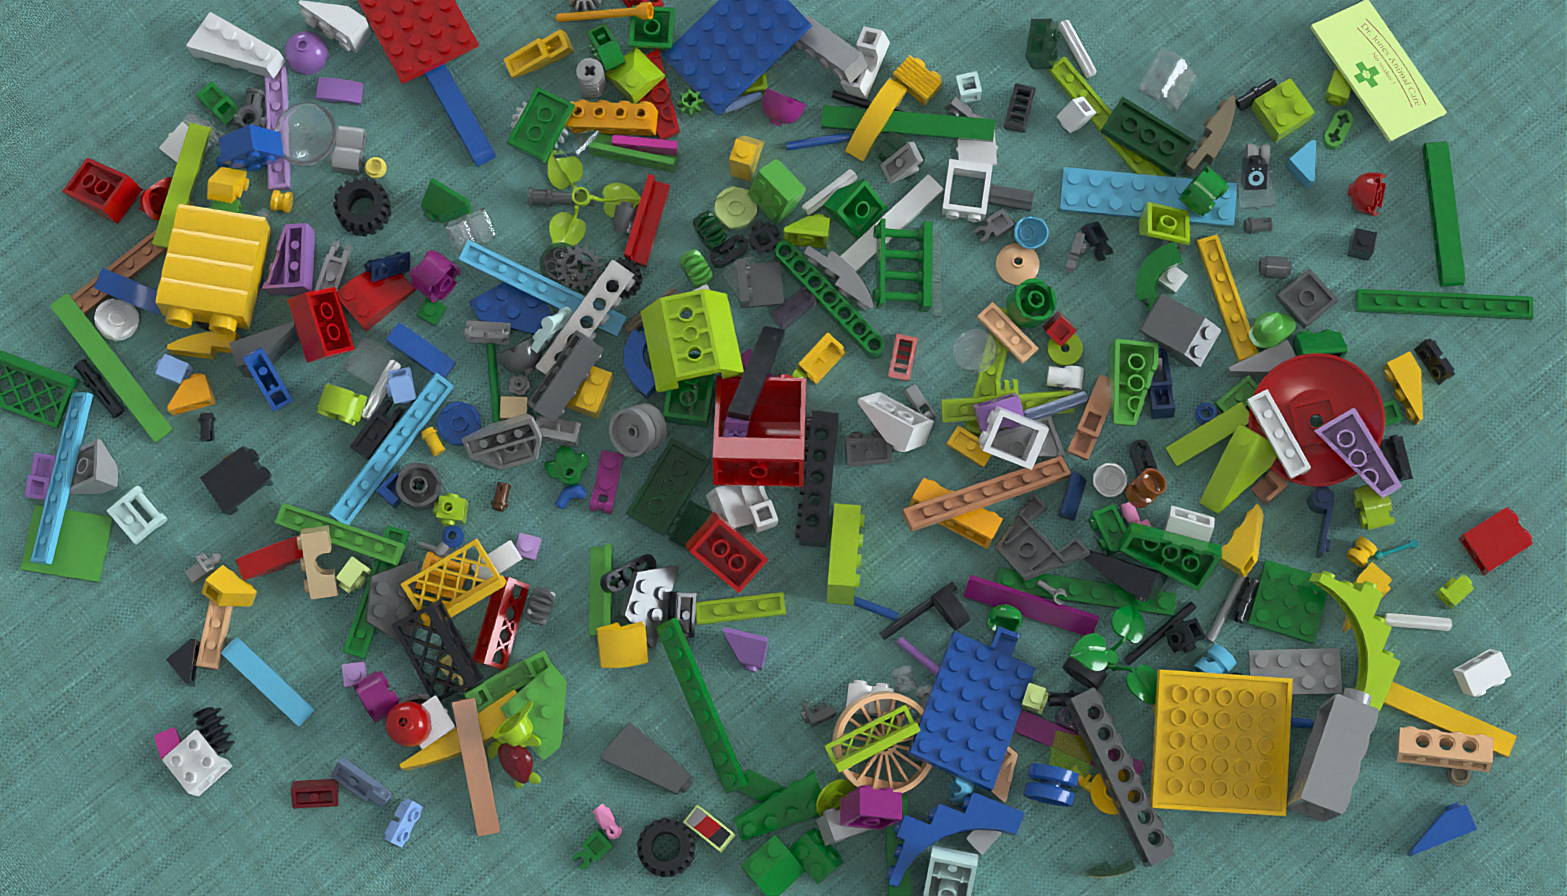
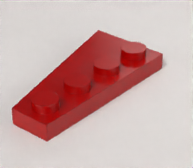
[638,49,680,140]

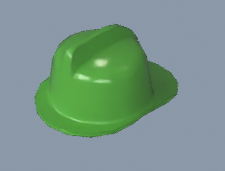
[1249,312,1296,348]

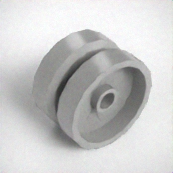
[609,403,667,457]

